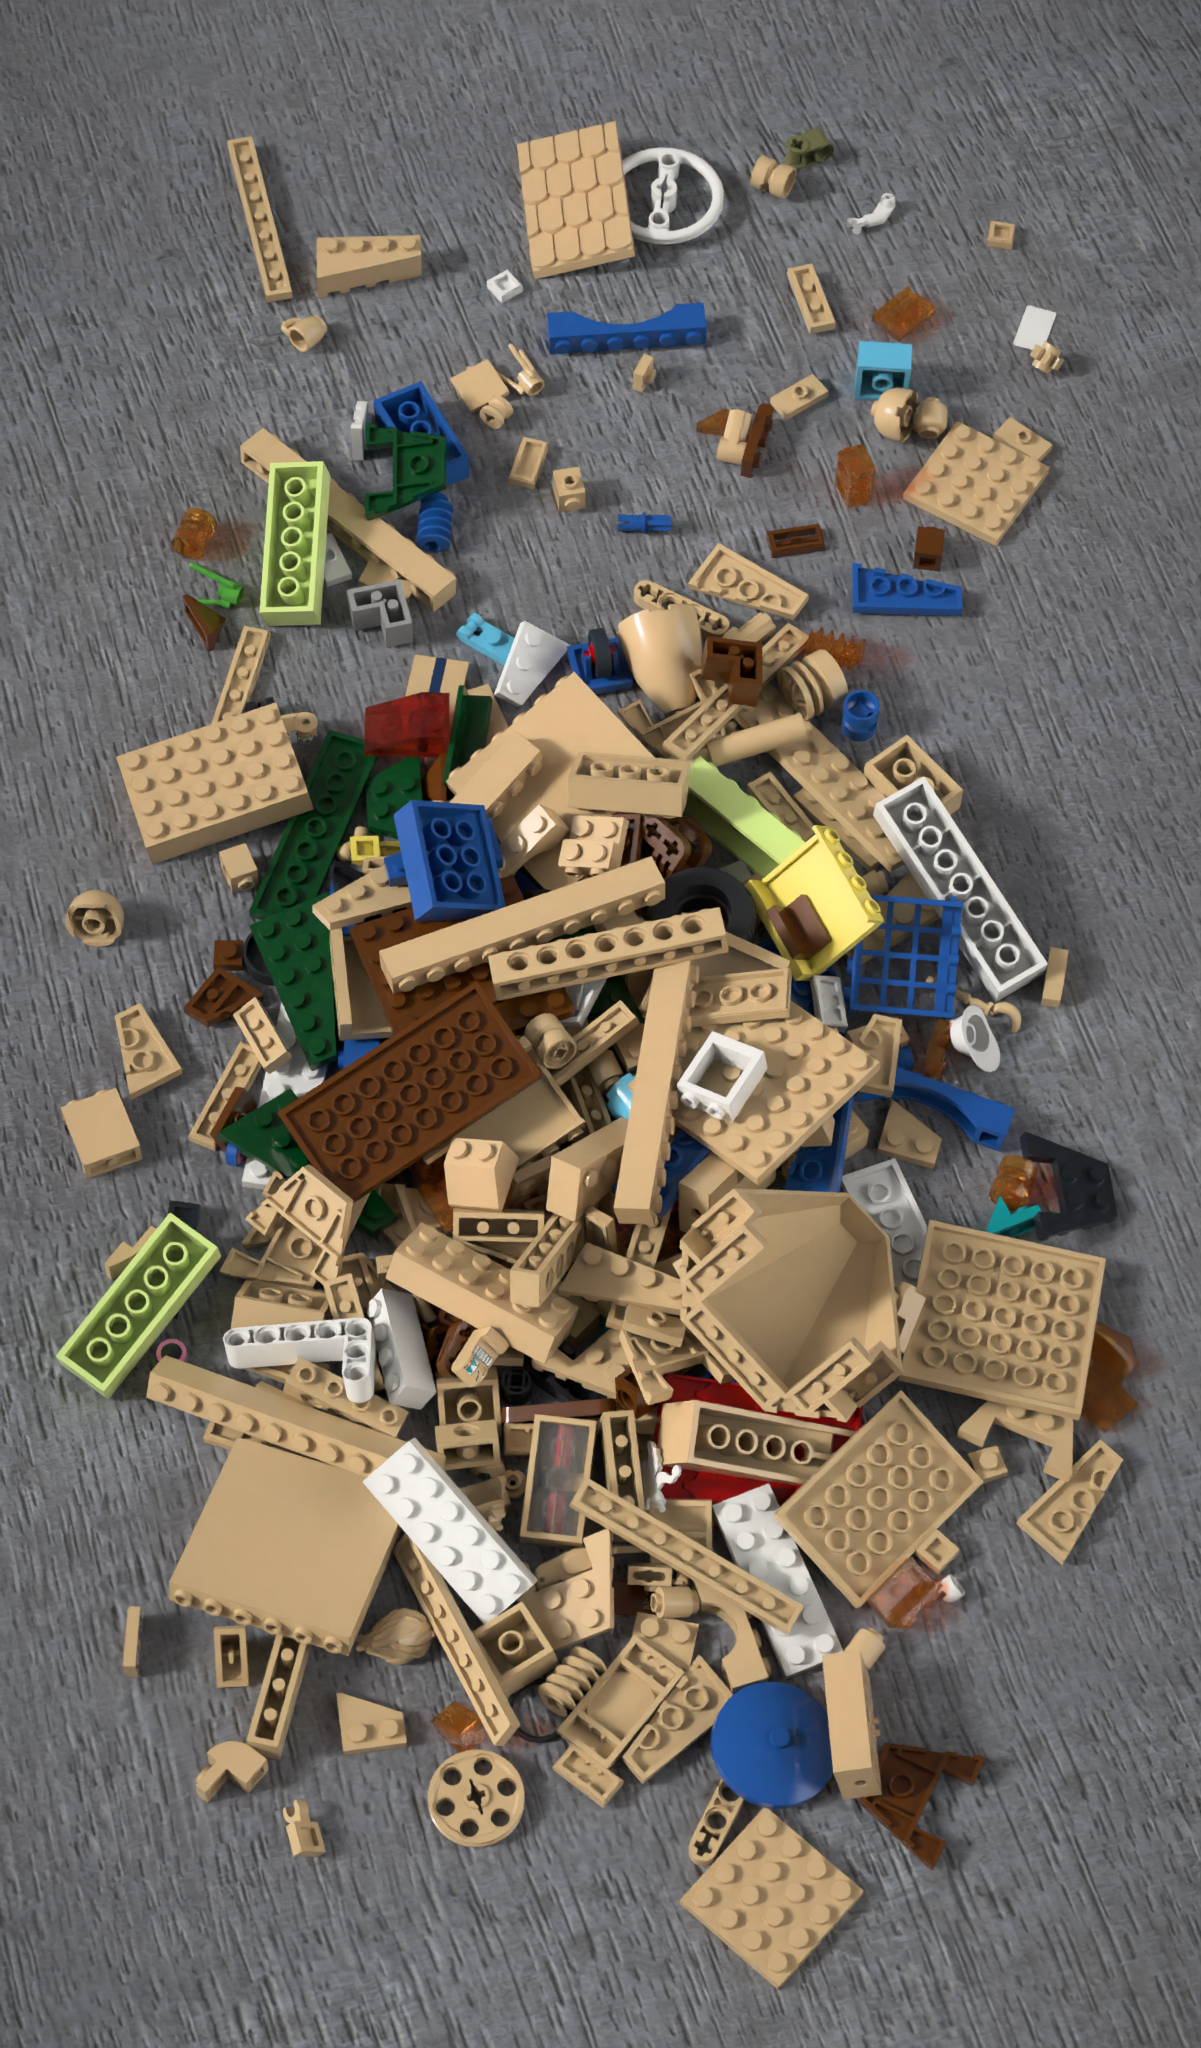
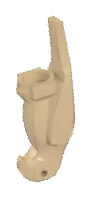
[535,1545,645,1590]

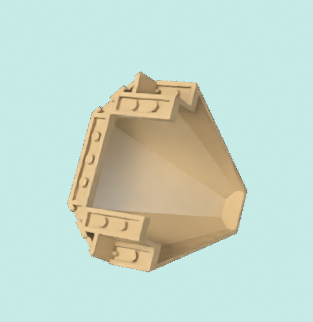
[680,1188,903,1422]

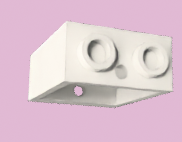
[677,1031,768,1122]

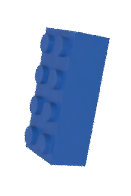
[373,381,470,486]

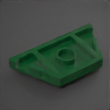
[365,753,424,839]

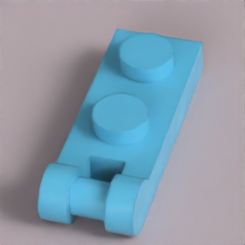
[456,613,515,666]

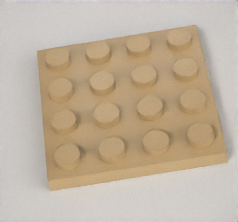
[903,421,1050,546]
[680,1808,864,1990]

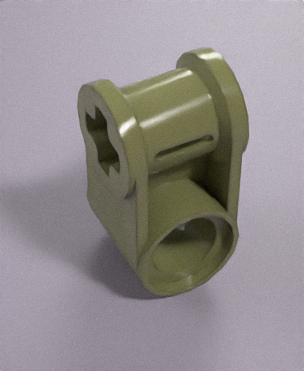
[784,128,835,171]

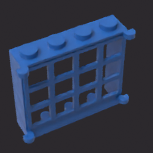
[844,894,964,1023]

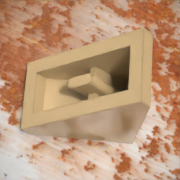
[213,1625,249,1688]

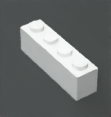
[367,1288,436,1410]

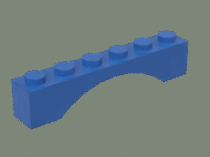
[547,303,707,354]
[853,1067,1015,1152]

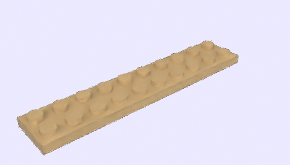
[715,681,905,872]

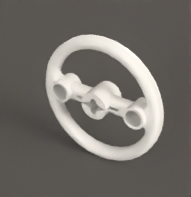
[622,147,724,245]

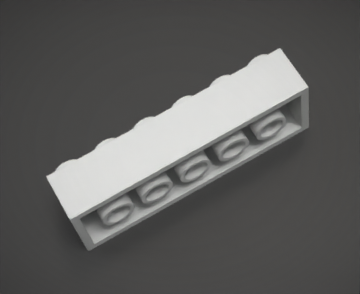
[363,1438,538,1624]

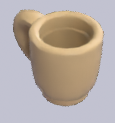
[281,315,327,352]

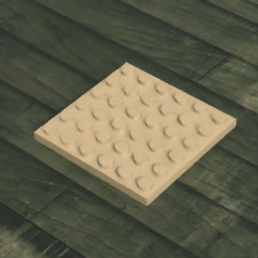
[628,1001,881,1185]
[898,1220,1106,1421]

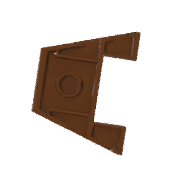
[858,1743,985,1871]

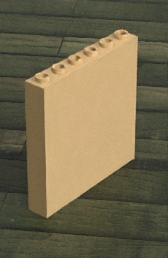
[446,672,664,891]
[169,1437,402,1656]

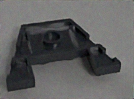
[1020,1132,1118,1241]

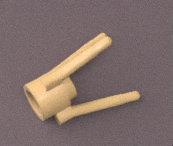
[496,343,545,396]

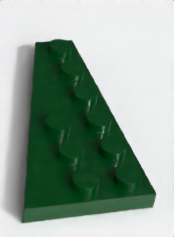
[249,892,338,1071]

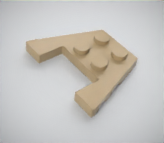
[616,668,726,759]
[245,1164,354,1284]
[220,1170,323,1289]
[531,1300,631,1399]
[619,1327,735,1405]
[957,1401,1073,1483]
[517,1529,614,1651]

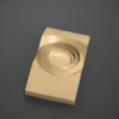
[556,1635,685,1769]

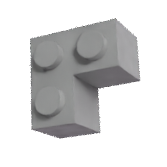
[347,579,413,647]

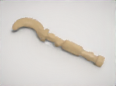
[926,976,1021,1033]

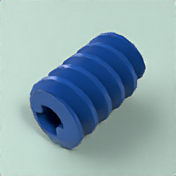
[416,492,454,552]

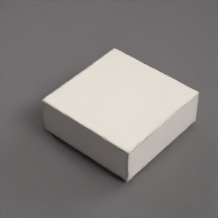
[487,269,523,303]

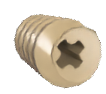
[538,1647,607,1717]

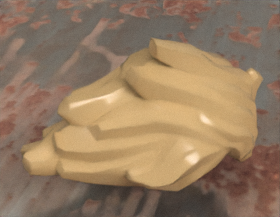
[356,1608,437,1665]

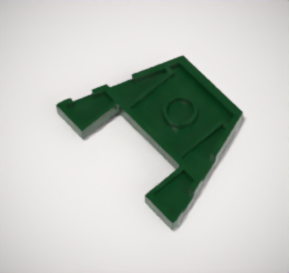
[365,423,447,520]

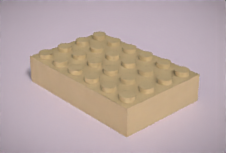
[116,702,313,864]

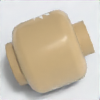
[912,397,948,439]

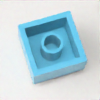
[854,341,912,401]

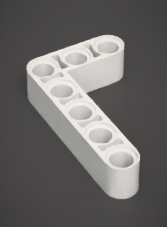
[223,1318,376,1403]

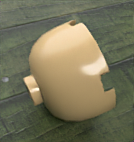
[871,388,919,442]
[65,889,124,947]

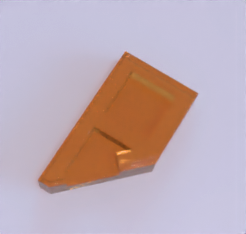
[696,409,730,436]

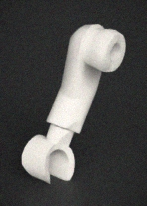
[846,193,895,234]

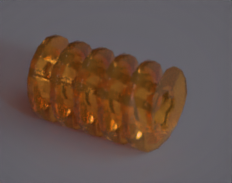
[805,627,866,671]

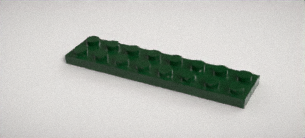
[249,730,382,920]

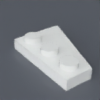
[494,621,571,707]

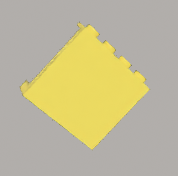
[744,825,885,982]

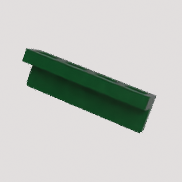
[443,685,493,799]

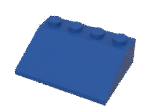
[394,800,506,922]

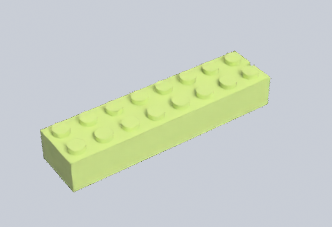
[683,756,806,878]

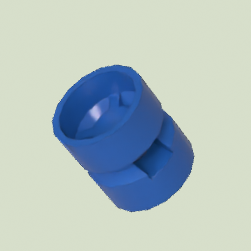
[841,690,880,742]

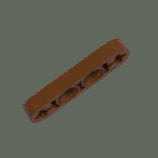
[500,1398,617,1425]

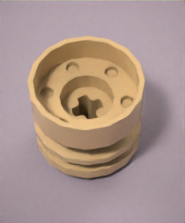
[777,649,848,721]

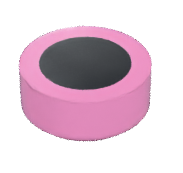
[156,1339,187,1363]

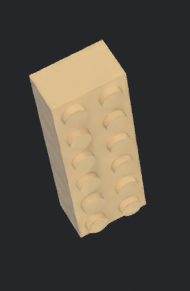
[385,1222,580,1364]

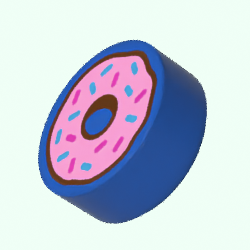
[225,1143,245,1167]

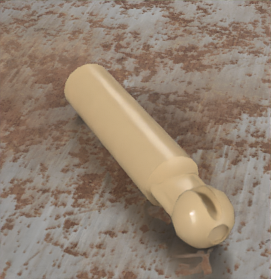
[670,712,808,767]

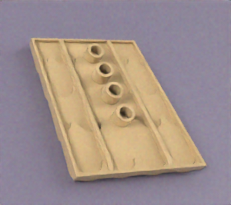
[517,121,635,279]

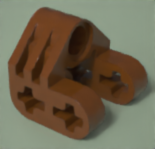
[641,817,712,880]
[423,1321,478,1380]

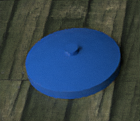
[711,1682,833,1809]

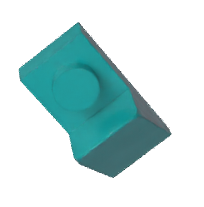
[986,1196,1042,1238]

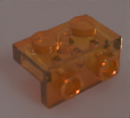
[866,1558,943,1629]

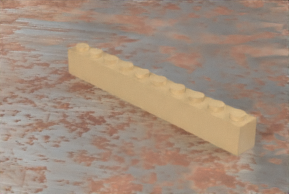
[240,428,456,613]
[379,856,665,994]
[613,960,699,1225]
[146,1355,446,1477]

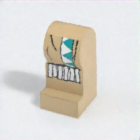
[281,712,318,744]
[451,1326,510,1388]

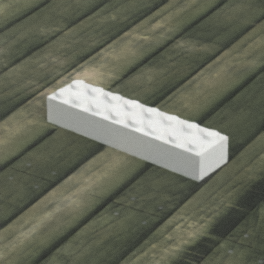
[873,777,1048,1002]

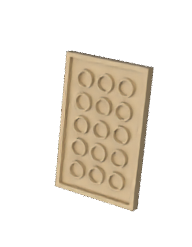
[772,1390,984,1608]

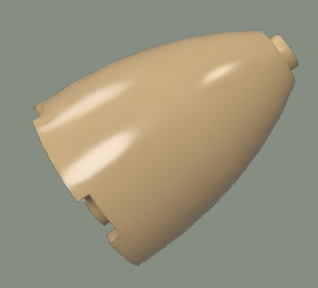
[616,604,703,717]

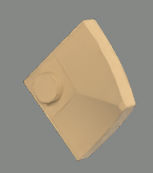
[650,1498,712,1563]

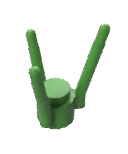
[189,562,245,609]

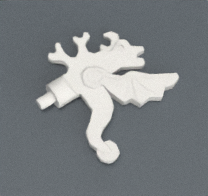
[640,1441,682,1512]

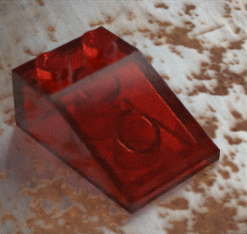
[364,692,450,758]

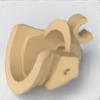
[459,1475,511,1531]

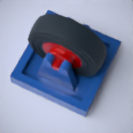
[567,628,633,694]

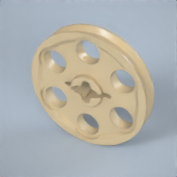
[428,1750,525,1847]

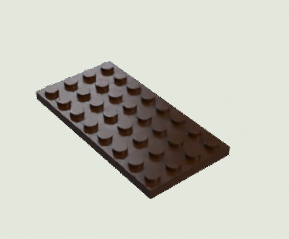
[277,981,543,1203]

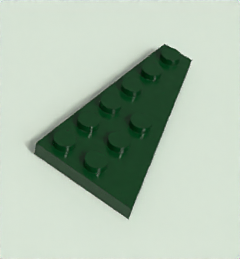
[218,1089,397,1237]

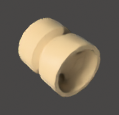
[750,155,797,199]
[524,1013,577,1069]

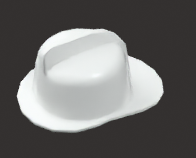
[948,1005,1000,1072]

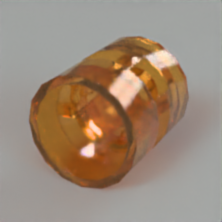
[171,508,217,559]
[989,1155,1038,1211]

